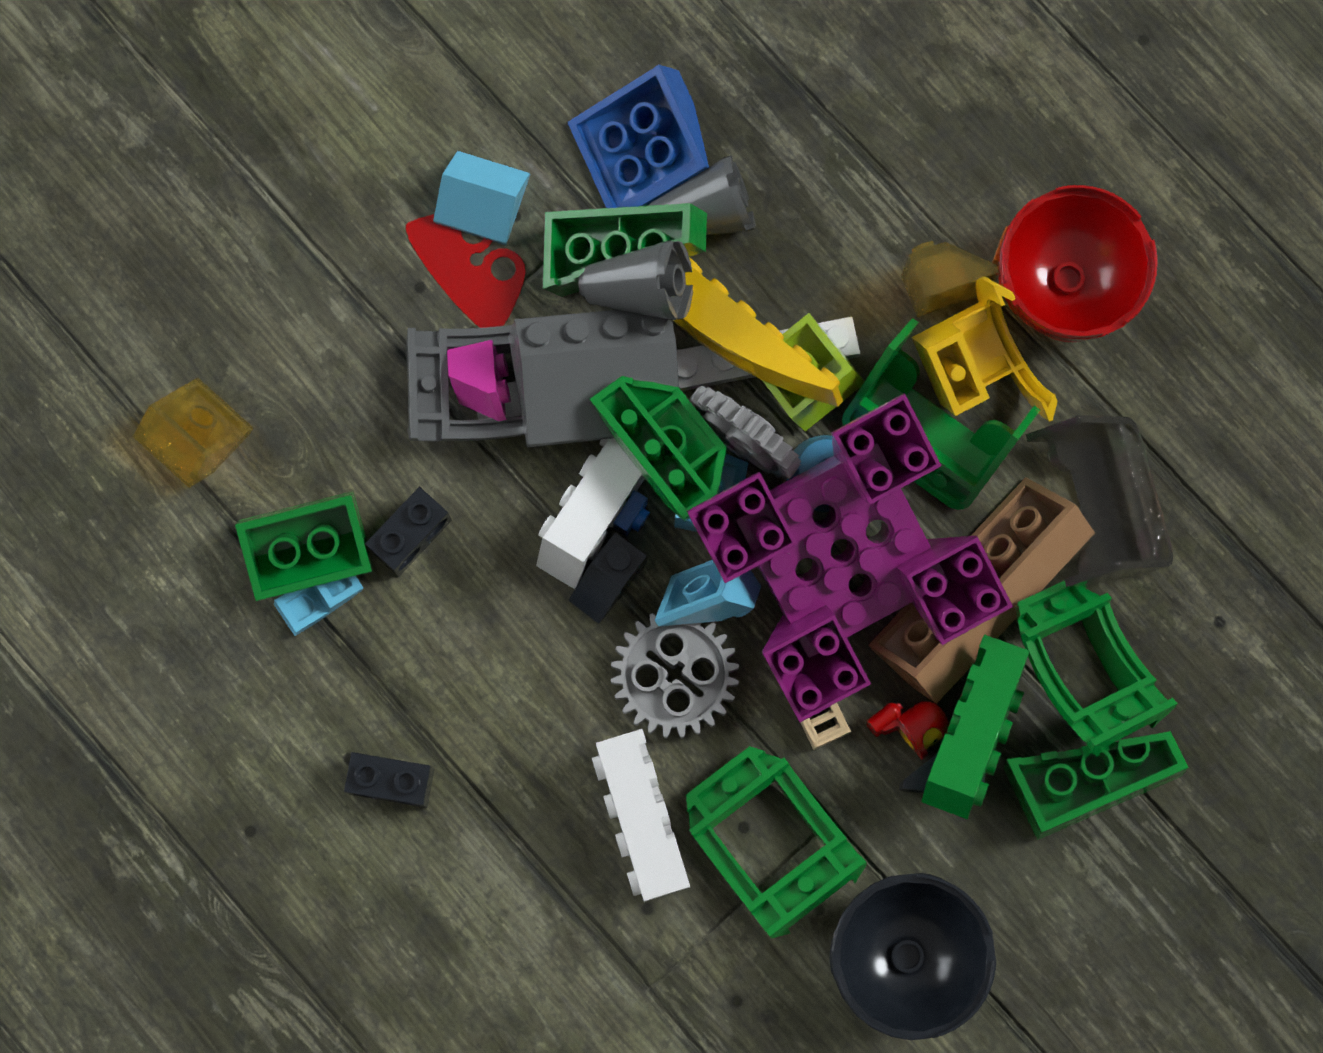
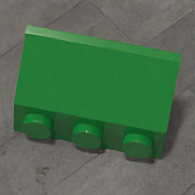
[235,491,372,601]

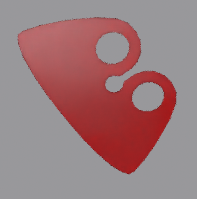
[406,214,525,328]

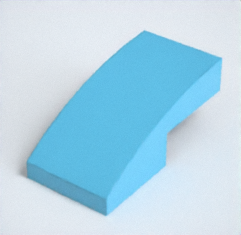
[274,576,363,636]

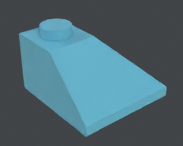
[655,560,761,626]

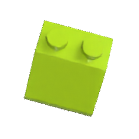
[762,313,865,431]

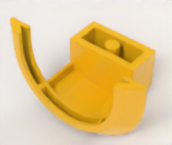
[911,277,1058,422]

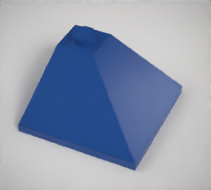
[567,65,709,208]

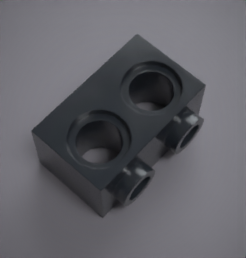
[365,486,452,577]
[344,752,435,808]

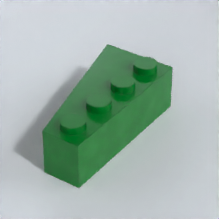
[921,635,1030,820]
[1003,731,1189,840]

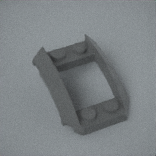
[405,325,525,441]

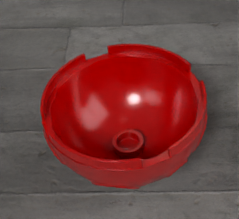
[998,185,1158,342]

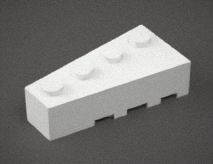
[536,438,645,589]
[592,729,690,902]

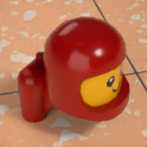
[866,701,949,760]

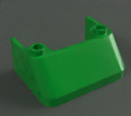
[842,318,1040,510]

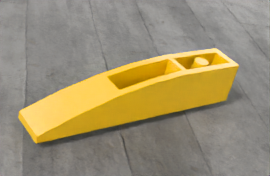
[674,257,843,407]

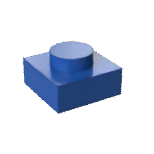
[613,490,650,537]

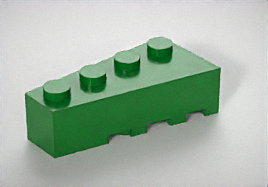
[543,203,707,297]

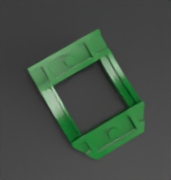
[1015,576,1178,757]
[686,746,867,939]

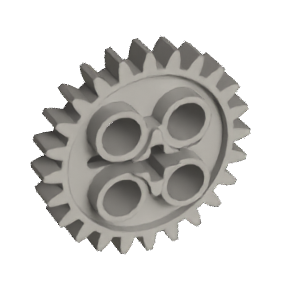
[689,386,801,480]
[611,613,739,739]

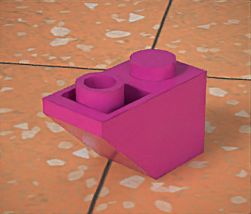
[447,340,511,421]

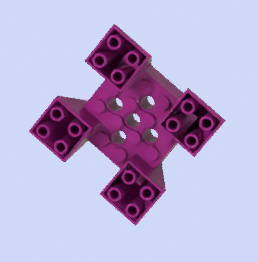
[687,394,1013,722]

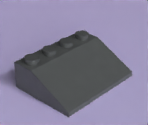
[508,310,679,448]

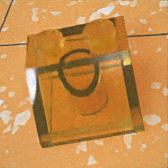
[901,241,999,317]
[133,378,254,488]

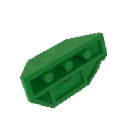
[590,376,727,522]

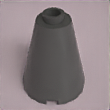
[650,155,756,236]
[579,240,693,321]

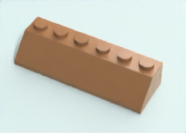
[868,477,1095,704]

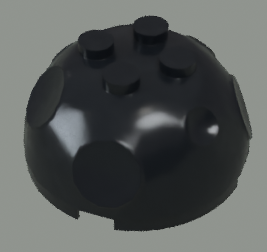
[830,873,997,1040]

